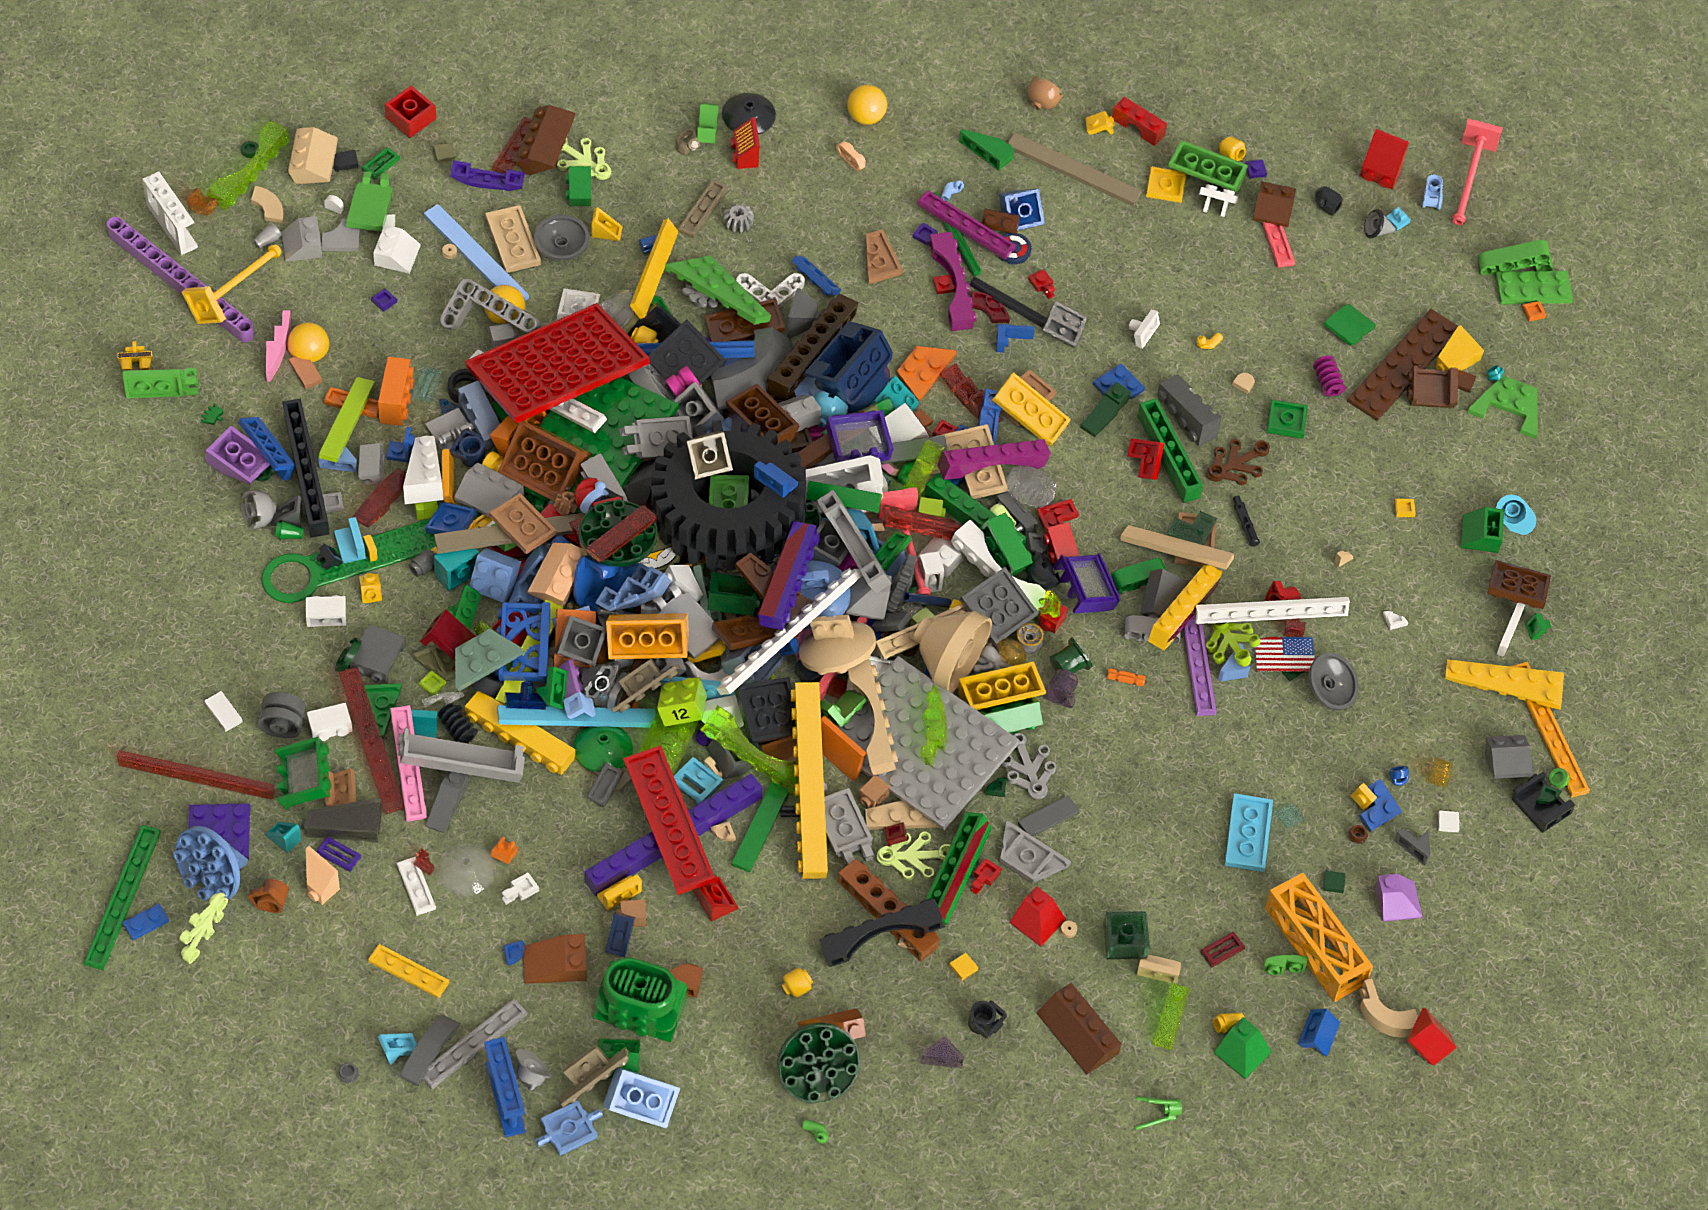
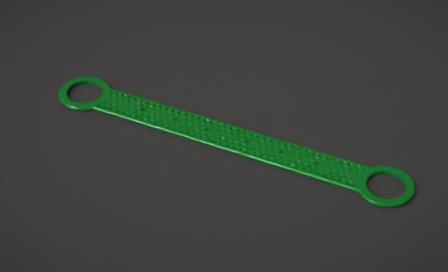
[261,491,538,603]

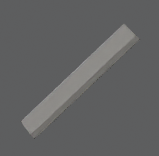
[423,999,528,1089]

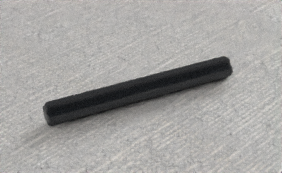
[970,277,1047,328]

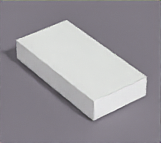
[204,691,243,732]

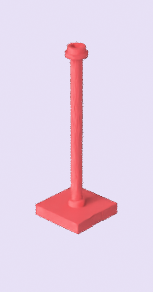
[1452,119,1503,225]
[877,487,931,595]

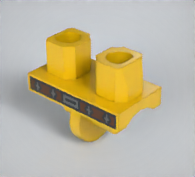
[117,341,153,371]

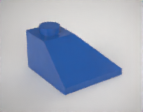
[999,188,1045,230]

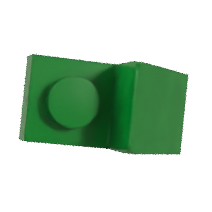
[536,666,568,710]

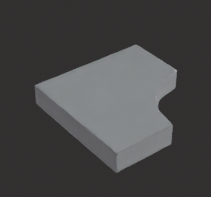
[322,219,360,251]

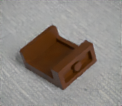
[1407,365,1458,408]

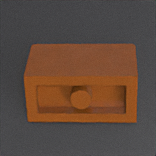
[761,736,797,771]

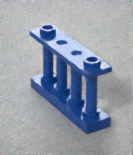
[484,1037,526,1137]

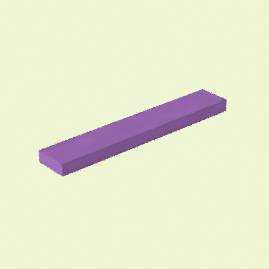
[1183,615,1217,716]

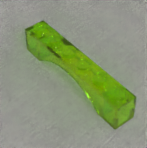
[207,119,289,211]
[700,705,799,797]

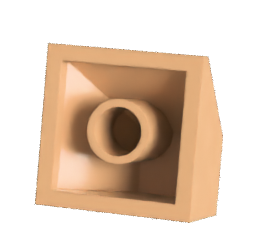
[306,846,340,905]

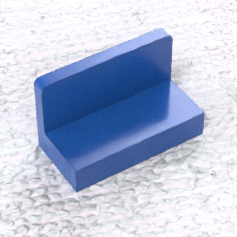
[754,461,798,498]
[1298,1008,1340,1056]

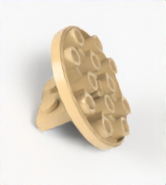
[799,615,876,675]

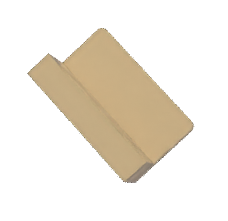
[1137,953,1181,984]

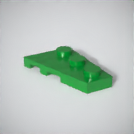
[362,683,402,740]

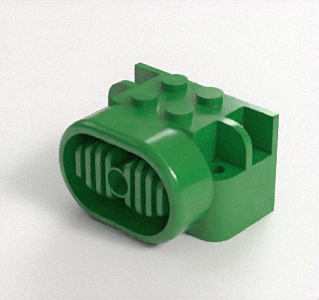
[593,957,688,1043]

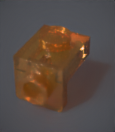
[186,188,219,216]

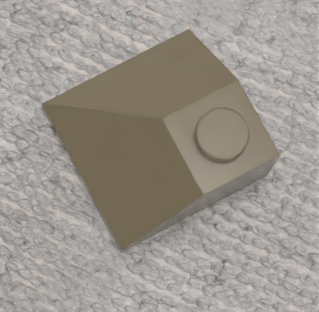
[686,431,733,479]

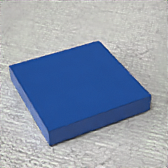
[425,502,477,534]

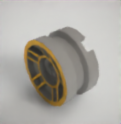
[1015,623,1044,653]

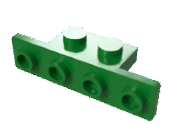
[447,585,481,630]

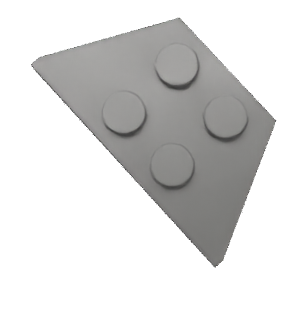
[1000,821,1071,883]

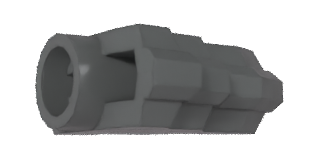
[578,664,613,699]

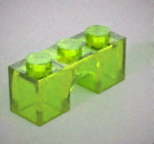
[902,439,945,500]

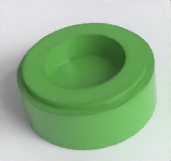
[1549,768,1570,789]

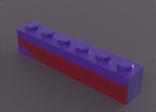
[758,521,820,630]

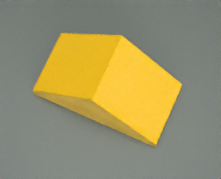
[592,207,623,241]

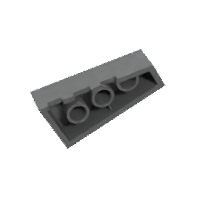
[1157,375,1221,446]

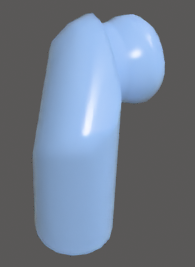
[941,180,964,201]

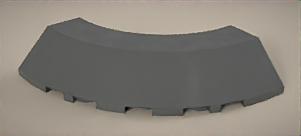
[710,327,793,410]

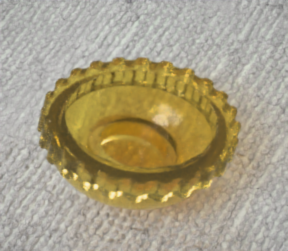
[998,639,1027,666]

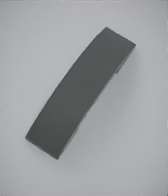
[400,1015,461,1086]

